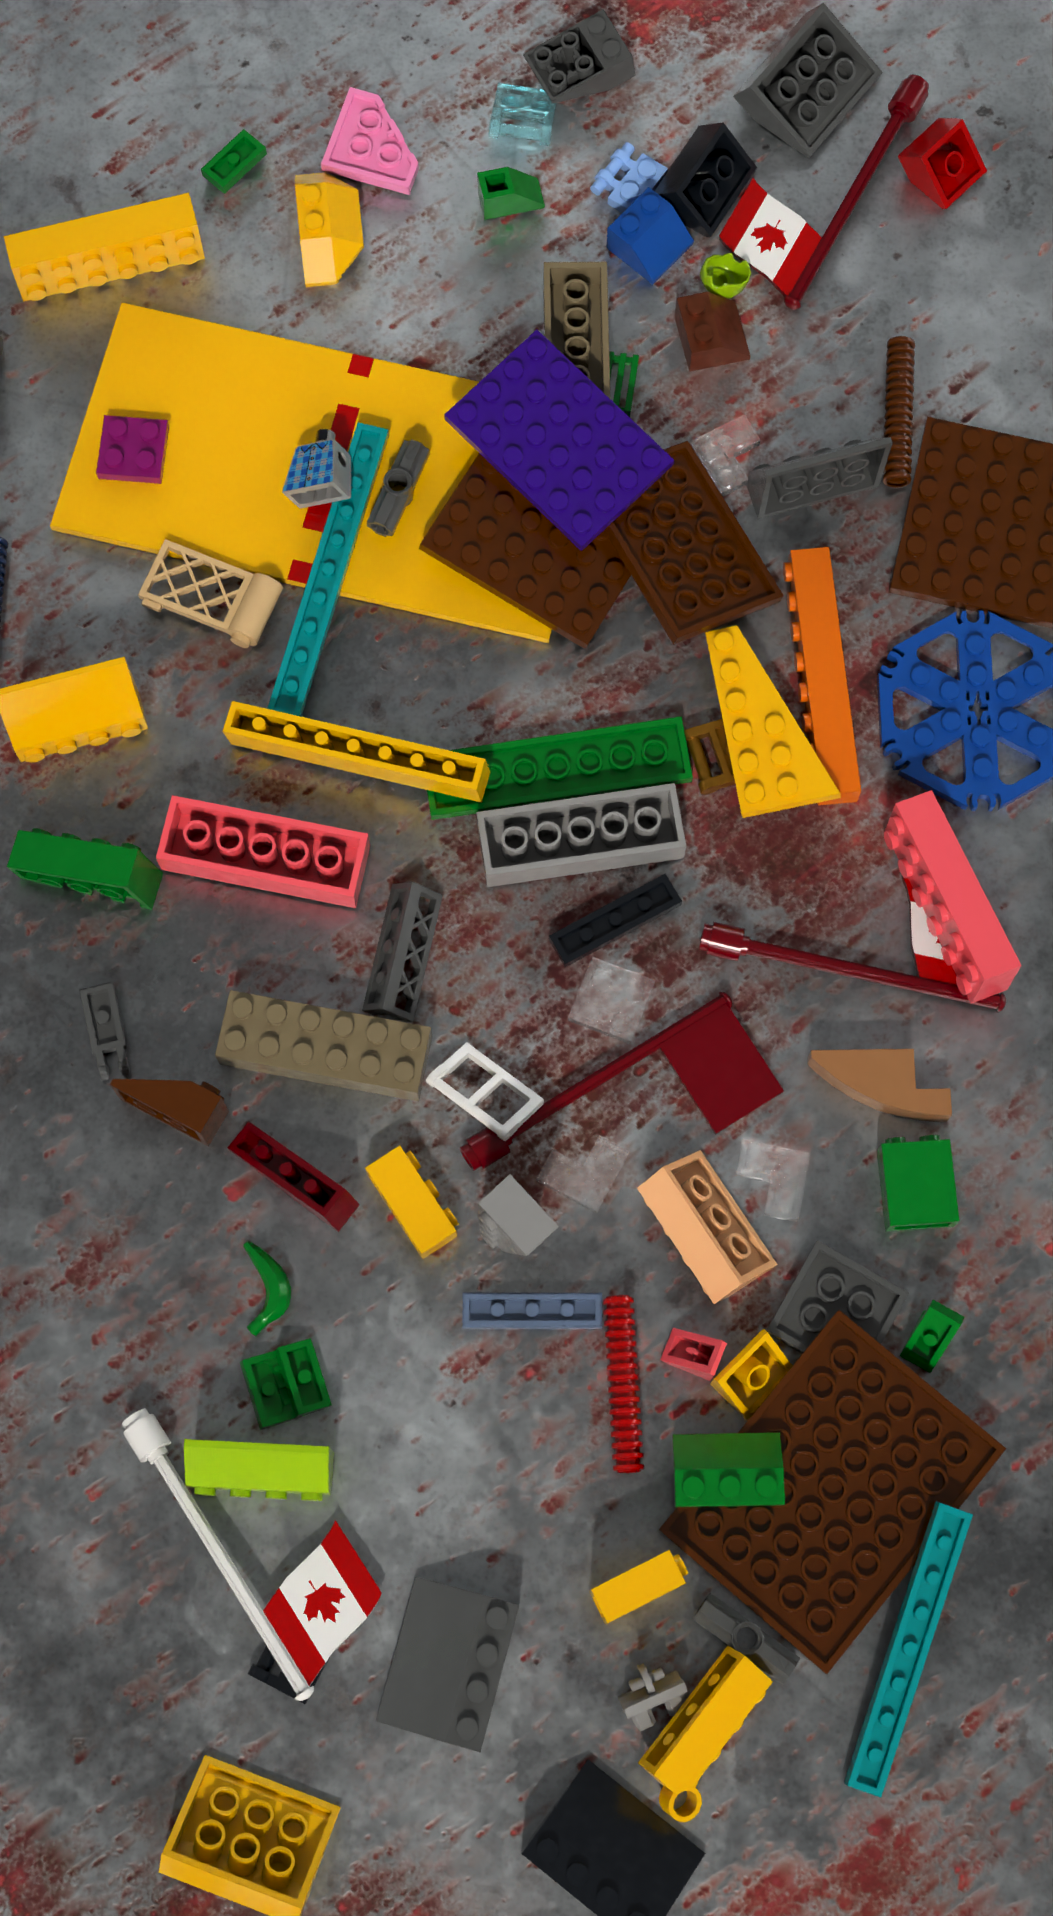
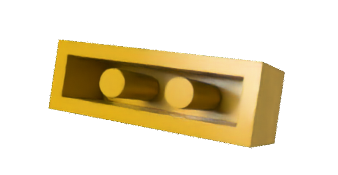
[365,1145,459,1259]

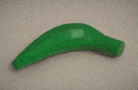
[243,1241,291,1336]

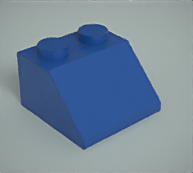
[606,187,694,285]

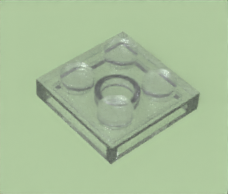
[568,956,656,1044]

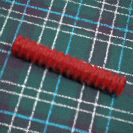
[603,1295,644,1473]

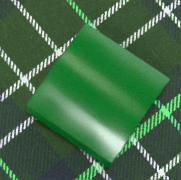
[240,1338,332,1430]

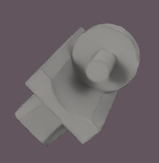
[618,1663,688,1731]

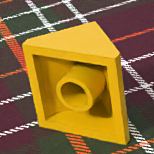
[710,1329,793,1421]

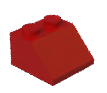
[898,118,987,209]

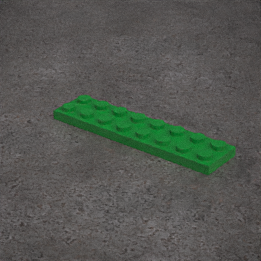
[427,716,693,820]

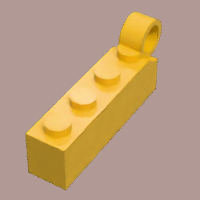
[638,1646,773,1822]

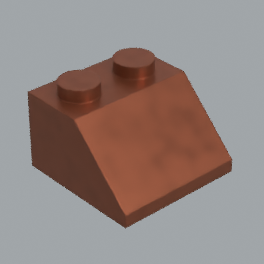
[674,292,751,372]

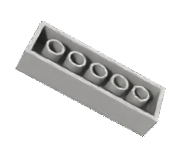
[476,783,686,887]

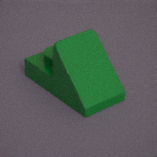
[900,1300,964,1373]

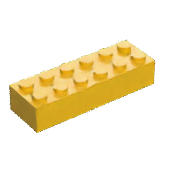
[3,193,205,302]

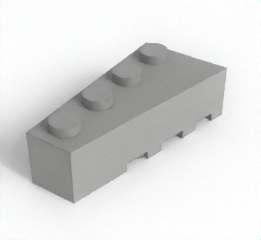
[478,1174,559,1256]

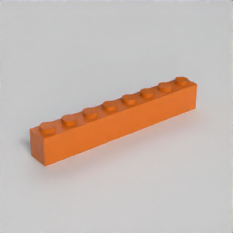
[783,547,861,805]

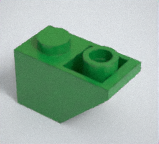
[477,167,545,220]

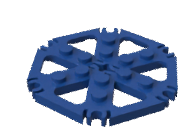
[877,610,1053,811]

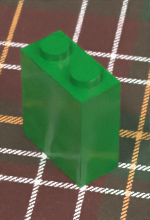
[877,1135,960,1232]

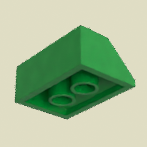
[672,1433,785,1507]

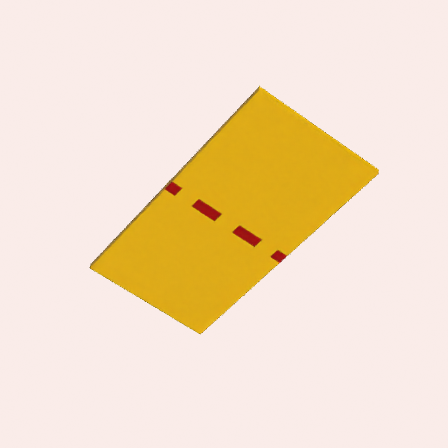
[50,302,552,643]

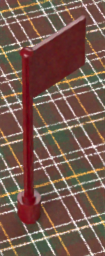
[459,992,784,1171]

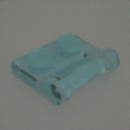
[489,83,557,146]

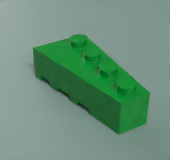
[7,828,163,910]

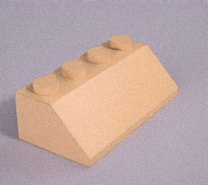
[637,1150,778,1304]

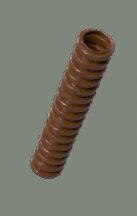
[882,336,915,488]

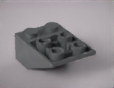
[523,9,636,104]

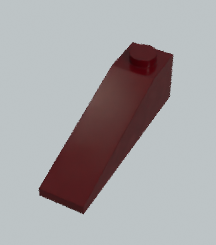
[227,1121,360,1232]

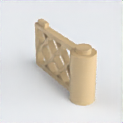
[138,539,283,648]

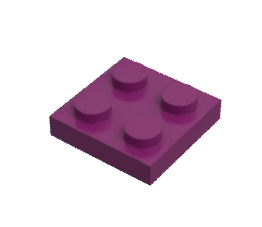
[96,415,169,484]

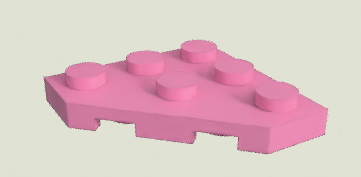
[321,87,419,195]

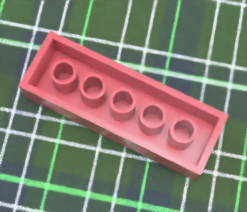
[884,790,1022,1004]
[156,795,371,908]

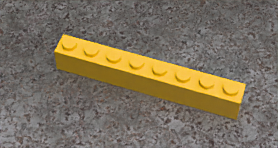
[222,701,490,803]

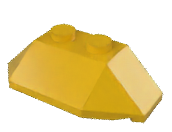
[295,172,364,287]

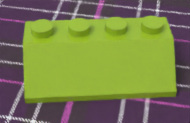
[184,1439,334,1501]

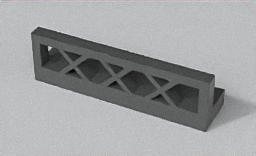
[362,881,443,1022]

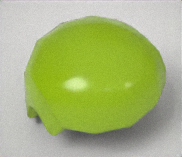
[700,253,752,299]

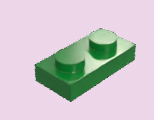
[201,129,267,194]

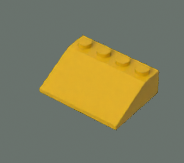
[0,656,148,763]
[159,1755,341,1916]

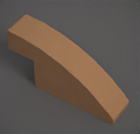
[807,1049,952,1122]

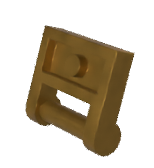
[684,719,735,795]

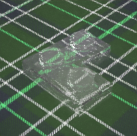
[689,414,760,497]
[536,1136,630,1214]
[736,1139,810,1222]

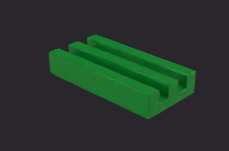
[609,351,639,417]

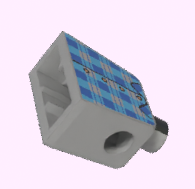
[282,429,351,509]

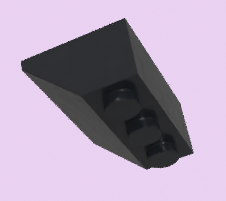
[655,122,757,237]

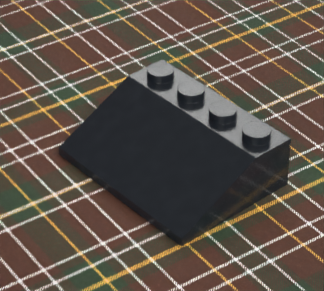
[521,1759,706,1916]

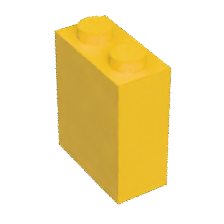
[589,1550,688,1624]

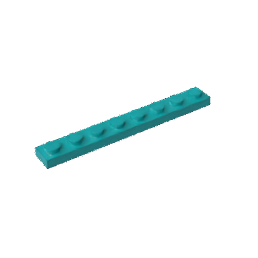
[844,1501,973,1798]

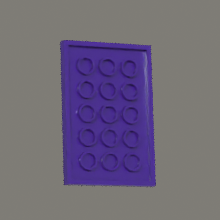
[444,329,674,551]

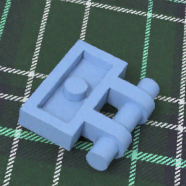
[590,142,668,213]

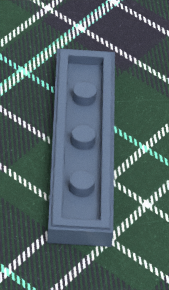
[462,1292,602,1329]

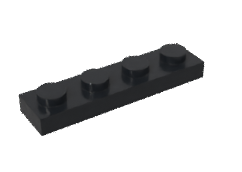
[549,873,682,967]

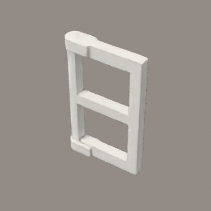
[426,1042,544,1141]

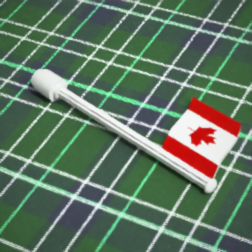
[122,1408,382,1701]

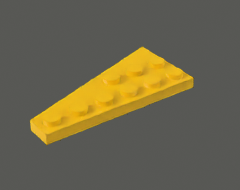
[705,625,841,818]

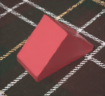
[660,1328,727,1381]

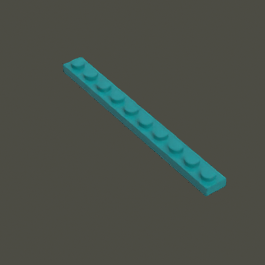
[267,422,389,717]

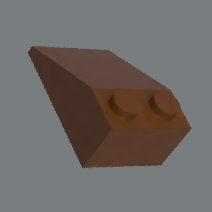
[110,1079,229,1147]

